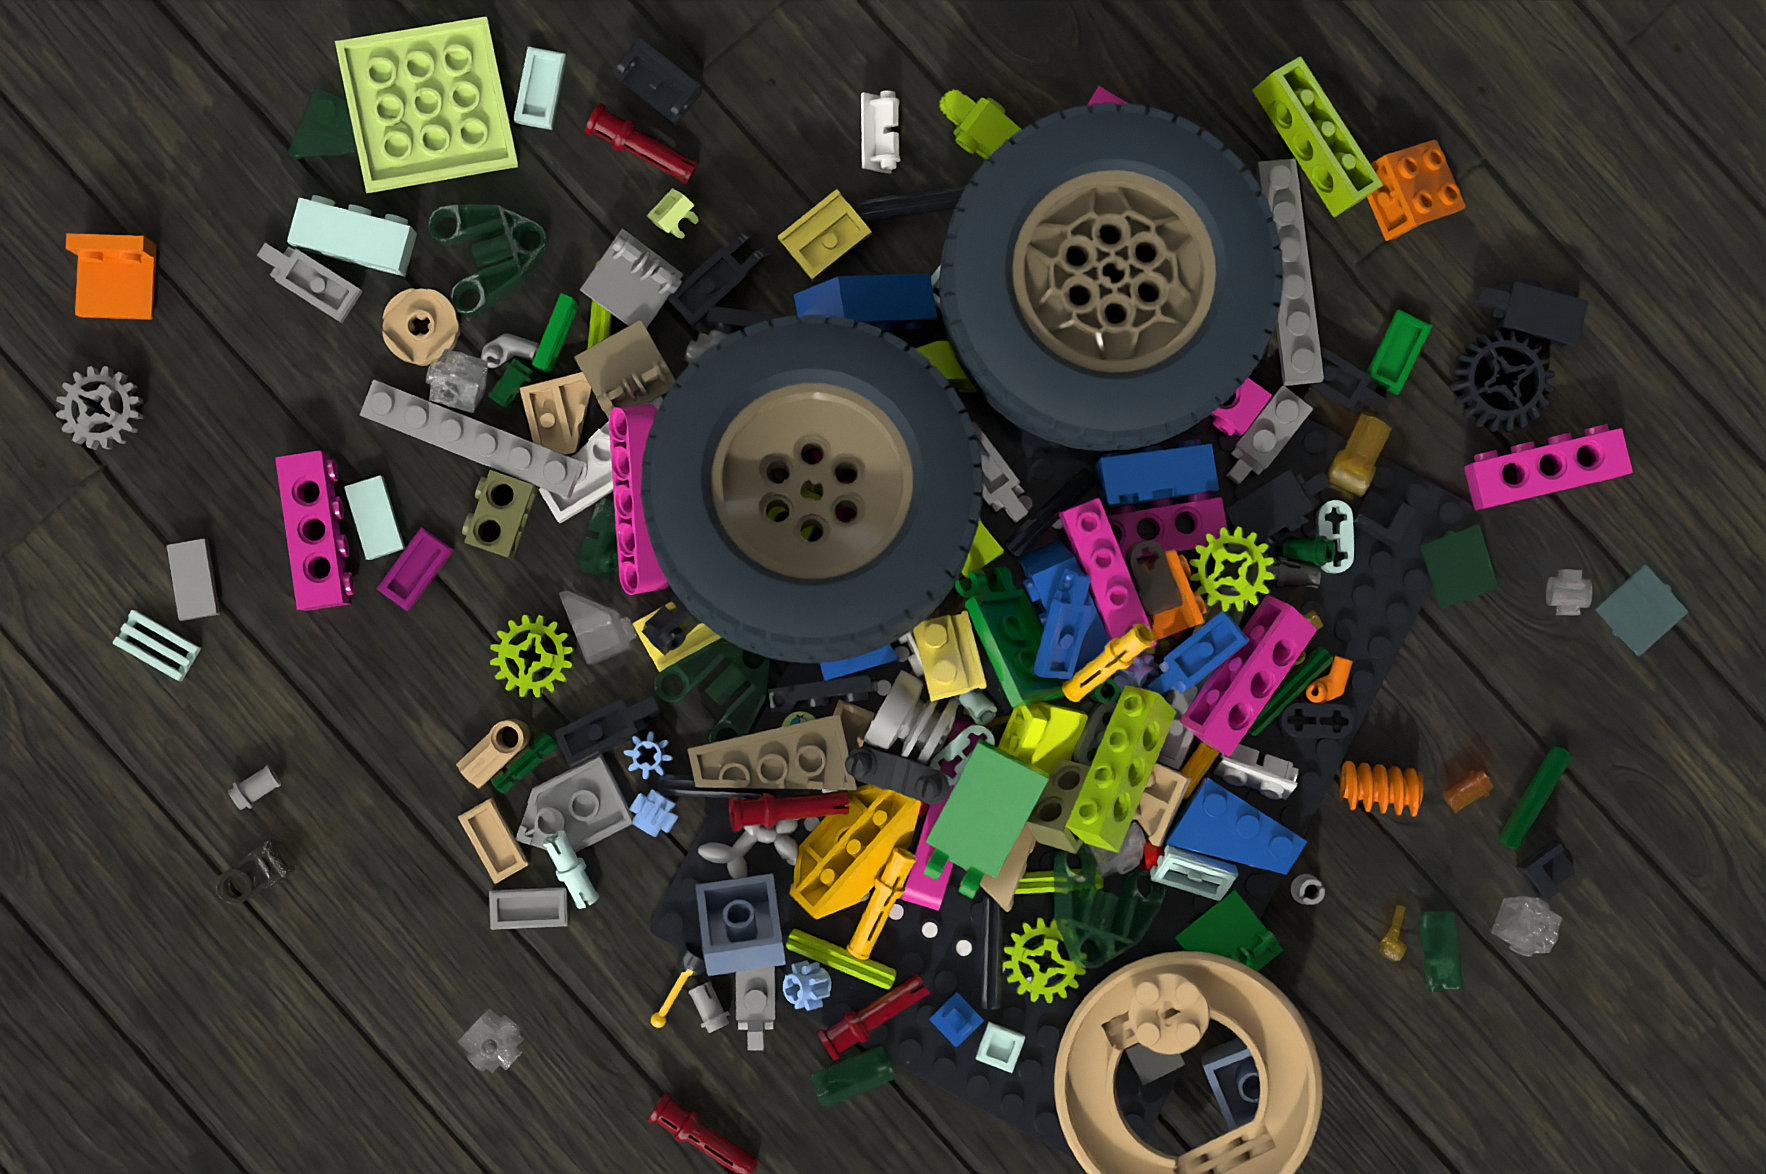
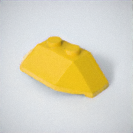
[789,784,921,920]

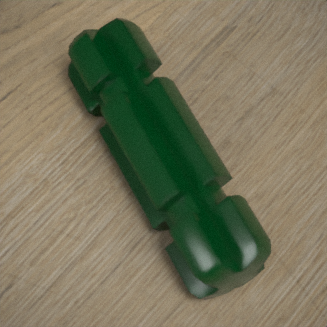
[491,732,558,794]

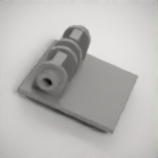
[580,228,683,329]

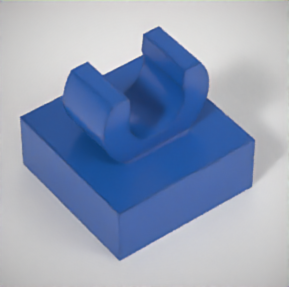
[929,991,984,1047]

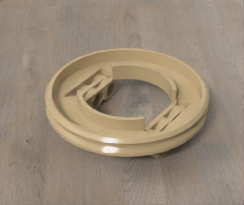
[1054,951,1323,1174]

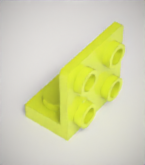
[998,702,1088,774]

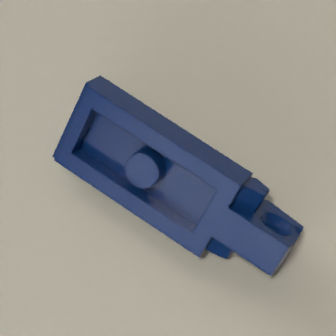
[1033,569,1092,679]
[1148,611,1250,697]

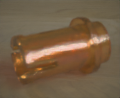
[1441,769,1494,814]

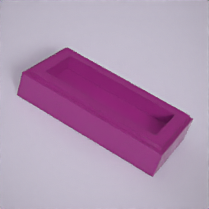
[376,527,454,612]

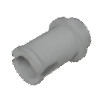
[228,765,281,810]
[1290,874,1325,905]
[688,981,730,1033]

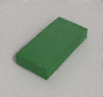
[532,293,579,374]
[1366,309,1432,395]

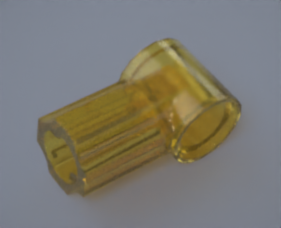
[1326,414,1392,497]

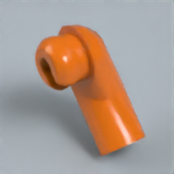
[1306,656,1353,703]

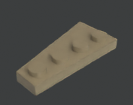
[688,714,857,790]

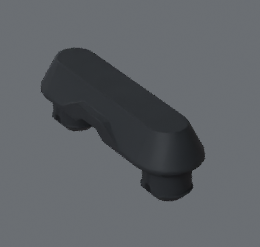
[845,746,950,804]

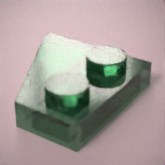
[288,88,358,159]

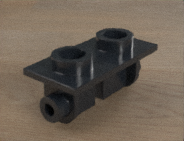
[641,595,702,655]

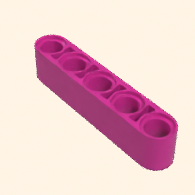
[609,403,669,595]
[901,718,993,910]

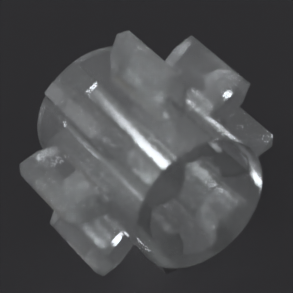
[1546,569,1592,616]

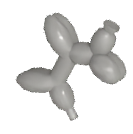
[698,798,799,879]

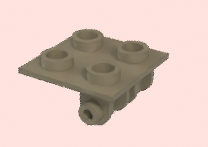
[574,320,675,418]

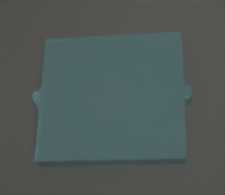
[1595,565,1688,656]

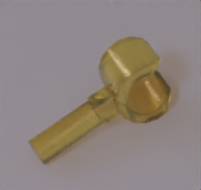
[1145,637,1171,660]
[1378,905,1407,962]

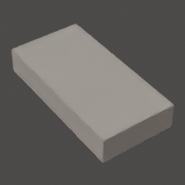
[167,539,220,621]
[489,887,569,930]

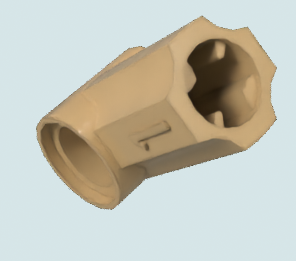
[456,719,531,788]

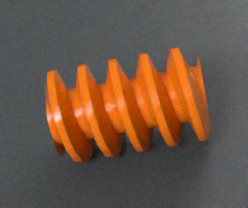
[1339,761,1423,817]

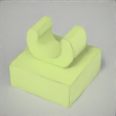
[647,189,698,239]

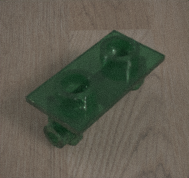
[576,497,618,580]
[1417,911,1463,993]
[810,1045,896,1109]

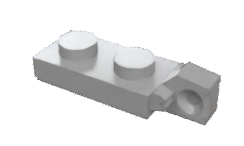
[257,243,363,323]
[1226,385,1313,485]
[972,421,1028,523]
[736,966,776,1050]

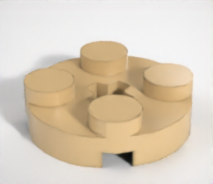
[382,288,461,366]
[1128,972,1210,1054]

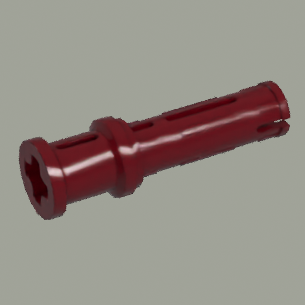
[584,103,698,185]
[729,790,849,832]
[816,973,930,1061]
[647,1092,759,1174]

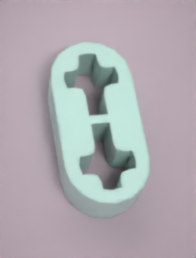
[1315,500,1354,574]
[930,725,995,786]

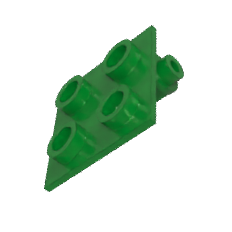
[1175,889,1283,972]

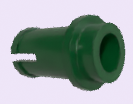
[488,358,533,409]
[1283,535,1335,566]
[1087,676,1120,704]

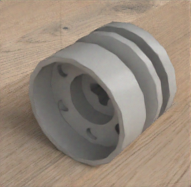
[863,670,959,765]

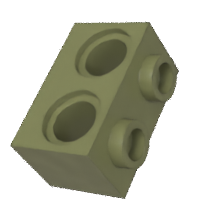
[462,470,538,559]
[1026,759,1091,853]

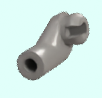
[481,333,539,368]

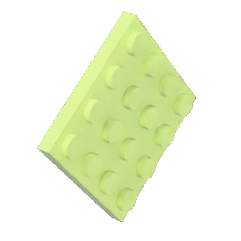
[335,16,518,193]

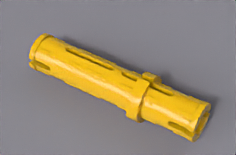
[1062,623,1155,702]
[846,847,917,960]

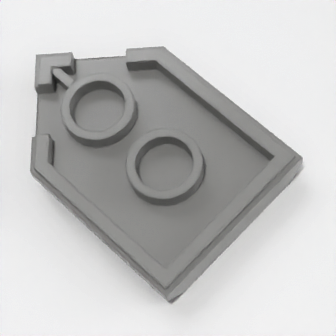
[515,754,634,853]

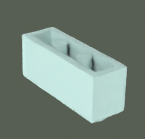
[287,195,417,277]

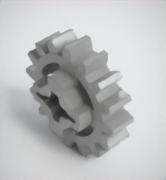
[56,366,144,450]

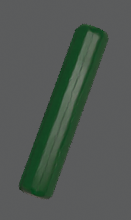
[1247,646,1334,736]
[1498,746,1572,850]

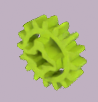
[1189,527,1276,612]
[490,615,575,698]
[1002,917,1087,1003]

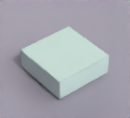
[975,1021,1026,1073]

